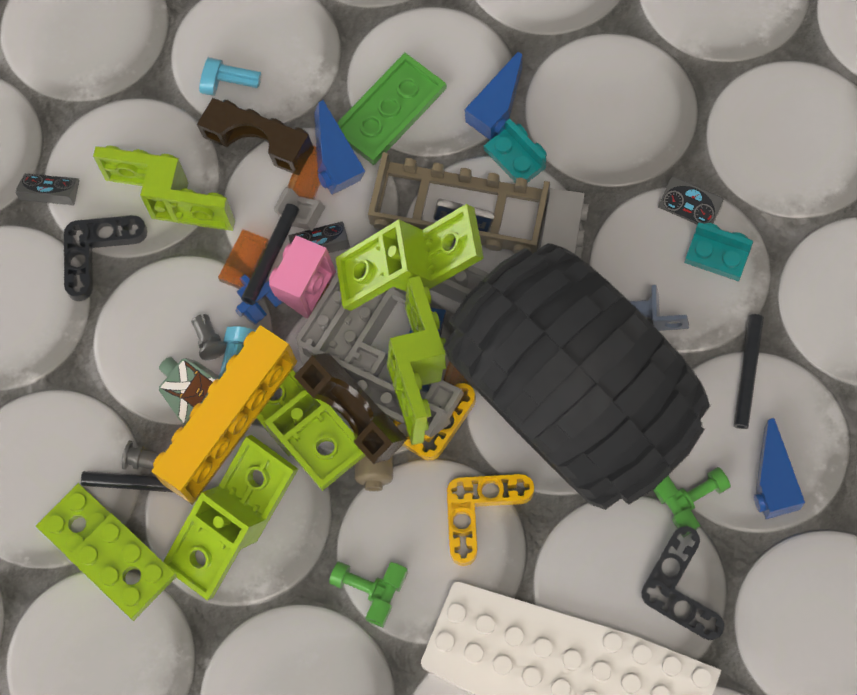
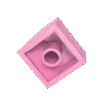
[269,236,336,319]

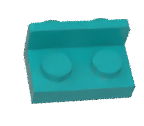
[484,119,547,183]
[684,222,753,282]

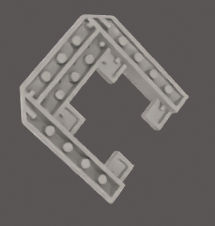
[296,242,489,437]

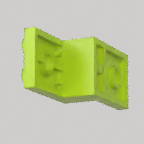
[93,145,235,231]
[335,204,484,311]
[387,276,446,445]
[256,369,366,491]
[163,435,298,601]
[36,483,177,621]

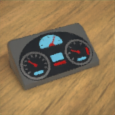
[15,173,80,205]
[658,176,724,224]
[288,221,350,253]

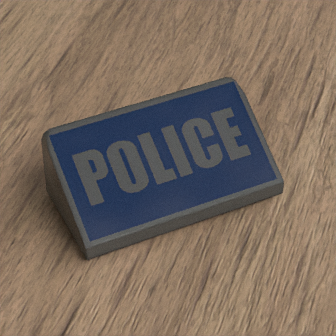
[433,198,495,232]

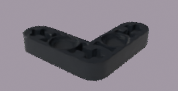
[64,215,148,301]
[641,526,725,640]

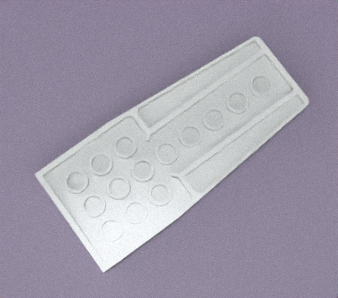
[421,582,721,695]

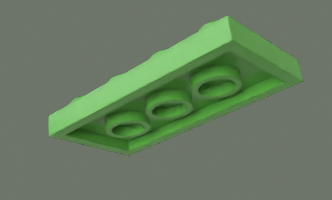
[337,53,447,165]

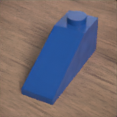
[465,52,522,140]
[314,100,365,195]
[754,418,805,520]

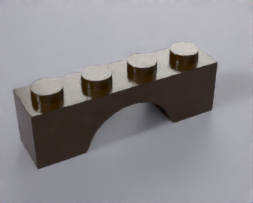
[196,98,314,176]
[294,353,408,464]

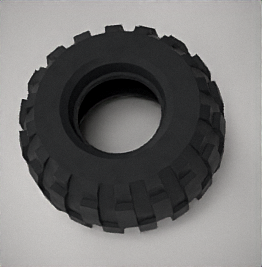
[443,243,710,510]

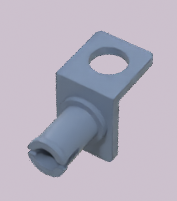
[630,285,689,331]

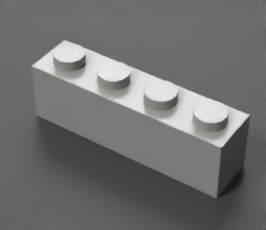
[541,188,589,258]

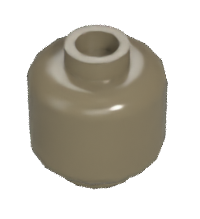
[354,456,393,491]

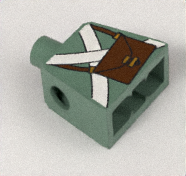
[159,357,221,425]

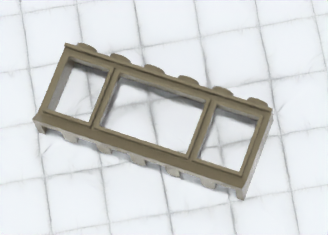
[368,152,550,254]

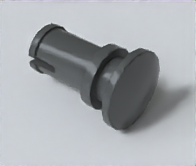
[191,314,227,360]
[122,440,160,470]

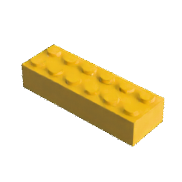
[151,325,297,505]

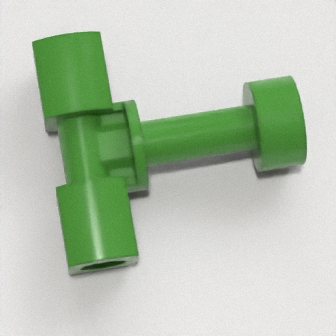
[653,467,731,538]
[329,561,408,628]

